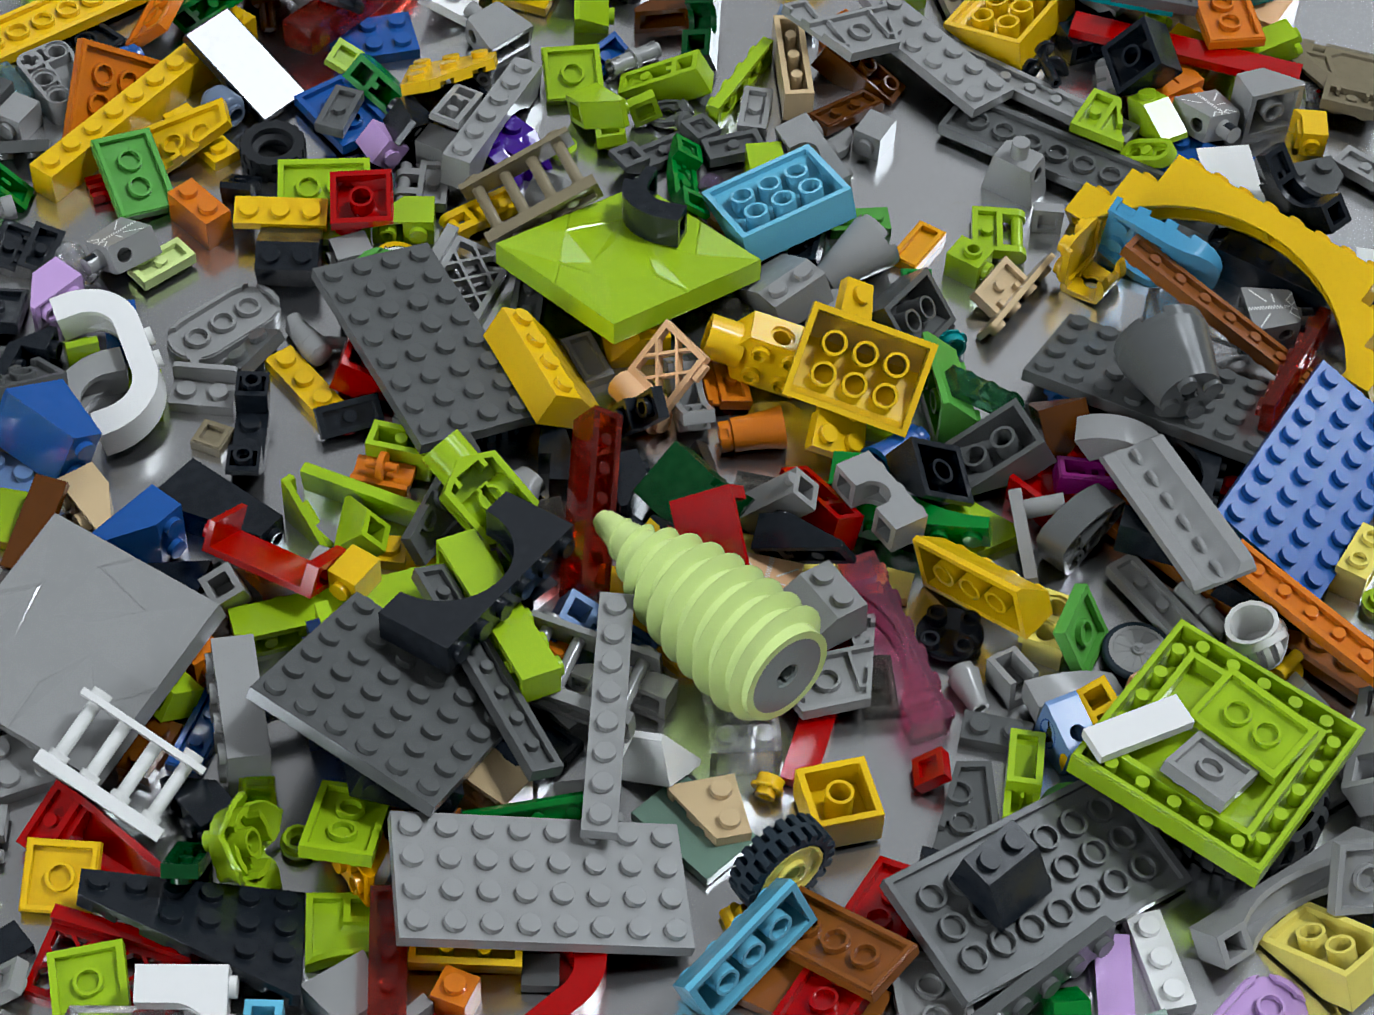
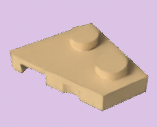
[667,773,752,847]

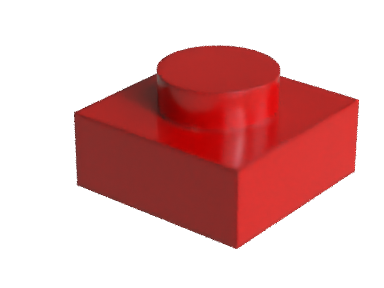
[911,746,952,794]

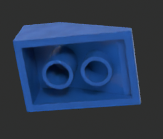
[92,484,188,564]

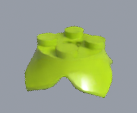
[202,791,283,890]

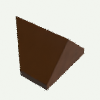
[1028,397,1090,472]

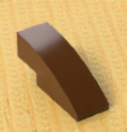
[634,0,689,34]

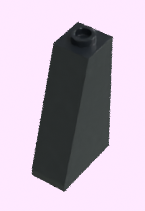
[158,458,285,546]

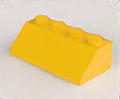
[912,535,1053,640]

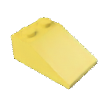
[1259,901,1374,1012]

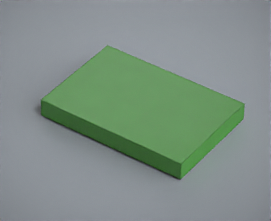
[90,127,173,221]

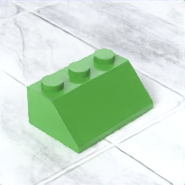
[921,331,981,443]

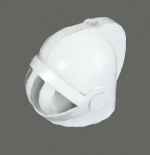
[1224,600,1289,671]

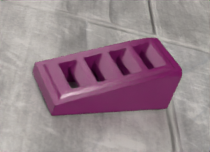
[1052,456,1119,495]

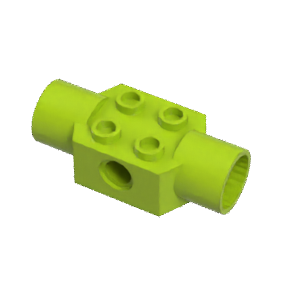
[422,429,539,563]

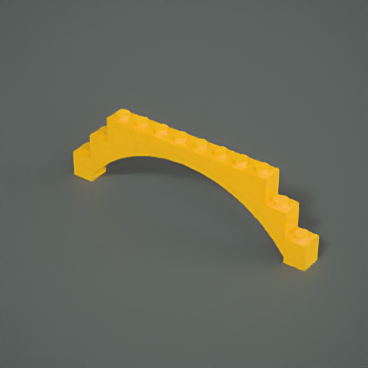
[1064,154,1374,402]

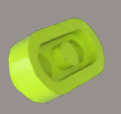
[1120,138,1177,168]

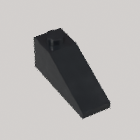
[751,510,857,564]

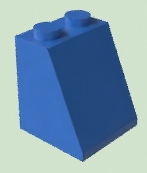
[0,379,102,479]

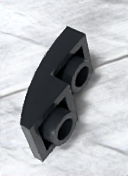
[608,386,670,439]

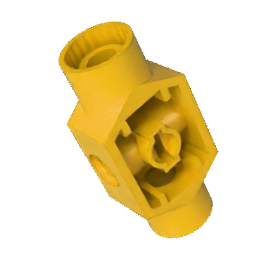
[700,310,804,399]

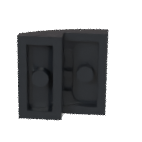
[0,219,66,279]

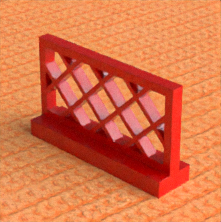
[24,903,201,1015]

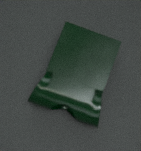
[633,440,755,523]

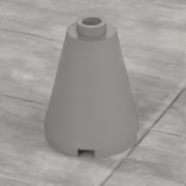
[817,214,900,289]

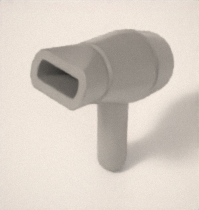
[285,312,348,366]

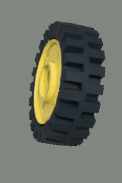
[729,812,835,908]

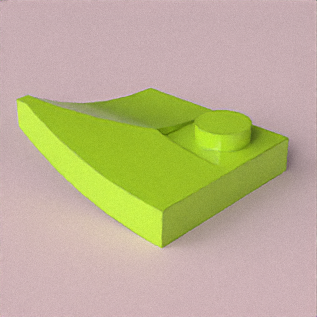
[305,892,381,973]

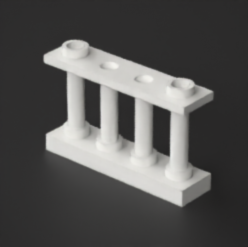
[33,686,207,843]

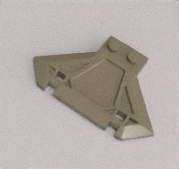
[1289,38,1374,121]

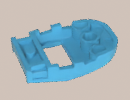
[1098,196,1222,296]

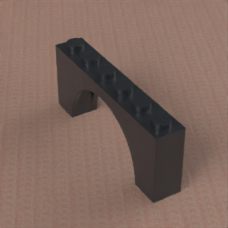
[1113,430,1229,566]
[378,491,575,673]

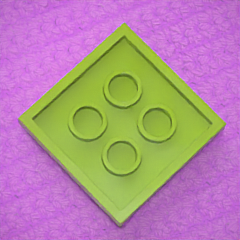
[277,157,371,245]

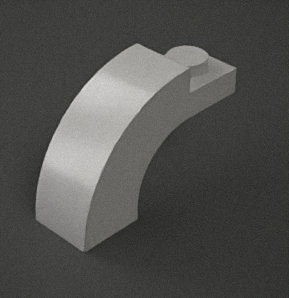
[663,354,716,433]
[1074,413,1159,461]

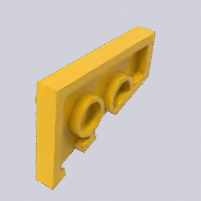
[141,97,232,174]

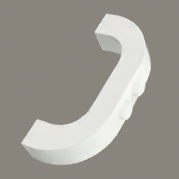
[49,289,167,457]

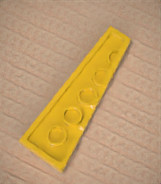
[805,276,874,458]

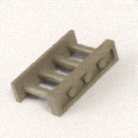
[458,126,604,251]

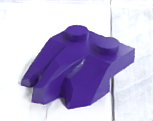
[485,114,553,191]

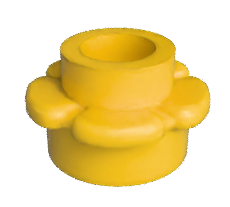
[750,771,785,802]

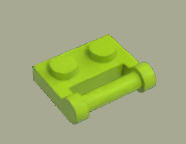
[971,205,1027,265]

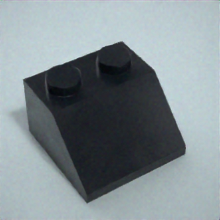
[1101,15,1183,97]
[254,227,324,287]
[886,436,975,507]
[950,819,1052,933]

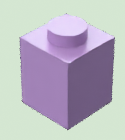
[355,119,409,170]

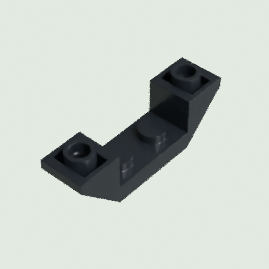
[0,326,63,402]
[225,371,270,475]

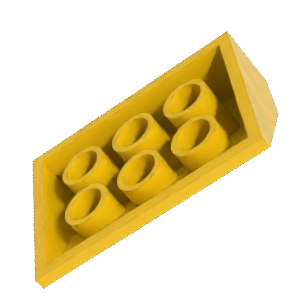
[943,0,1075,70]
[782,301,939,438]
[483,307,614,434]

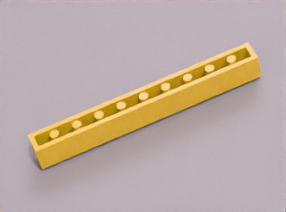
[29,5,258,204]

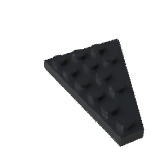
[76,868,306,1007]

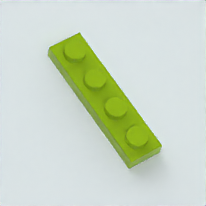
[705,36,774,127]

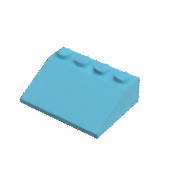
[701,144,857,262]

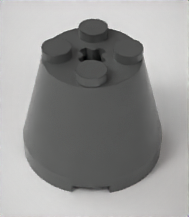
[1113,304,1223,419]

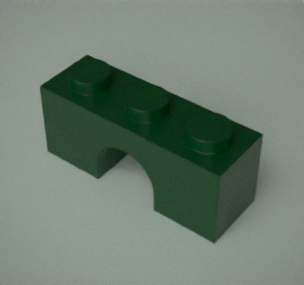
[681,0,721,71]

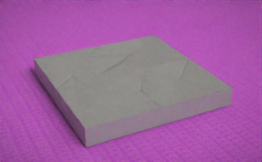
[0,513,226,786]

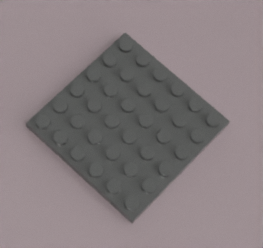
[246,592,531,818]

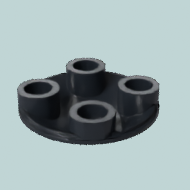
[916,604,984,662]

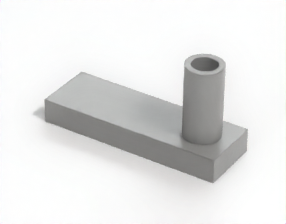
[1008,488,1065,584]

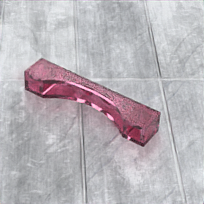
[835,550,955,745]

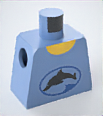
[1033,690,1093,775]

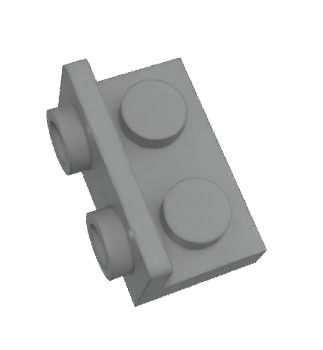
[168,361,238,416]

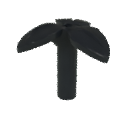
[1021,40,1069,88]

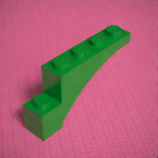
[828,451,992,548]

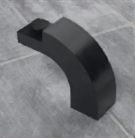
[1256,142,1352,235]
[622,166,687,248]

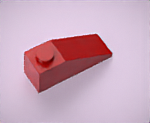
[779,465,864,550]

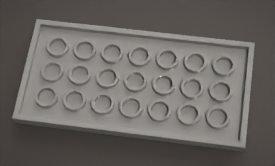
[387,810,695,957]

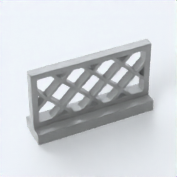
[432,223,508,322]

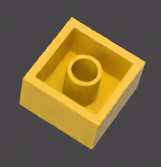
[793,756,885,848]

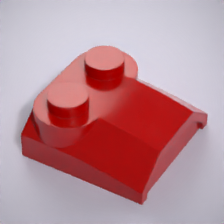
[330,169,394,236]

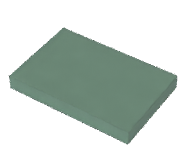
[631,775,756,886]

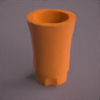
[716,405,787,453]

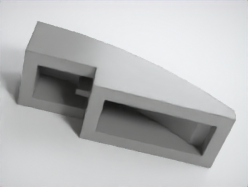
[1021,671,1123,723]

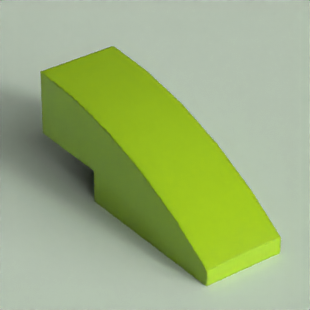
[1000,728,1046,820]

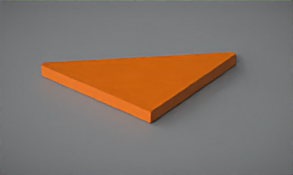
[62,38,161,138]

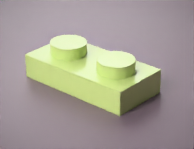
[127,237,197,291]

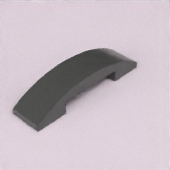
[608,112,722,174]

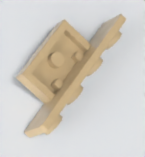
[969,252,1056,341]

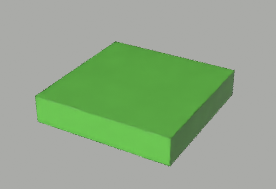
[1053,583,1109,671]

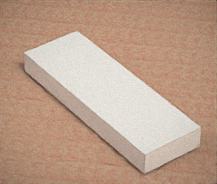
[1081,694,1195,764]

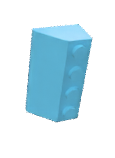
[672,878,818,1015]

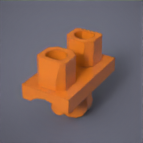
[350,451,416,497]

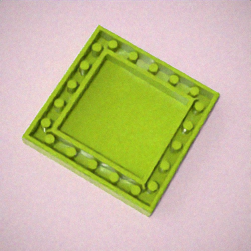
[496,192,761,344]
[1066,619,1366,889]

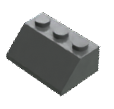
[872,267,956,338]

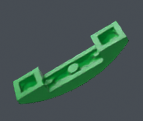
[667,133,710,220]

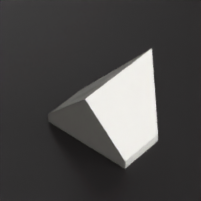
[621,730,702,787]

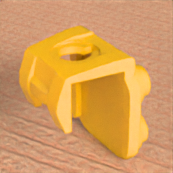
[1053,217,1126,304]

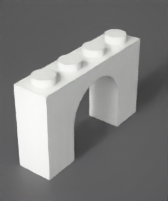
[133,964,239,1015]

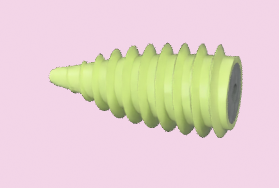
[593,510,827,721]

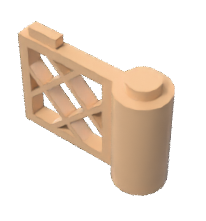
[608,319,711,434]

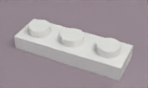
[1123,909,1197,1015]

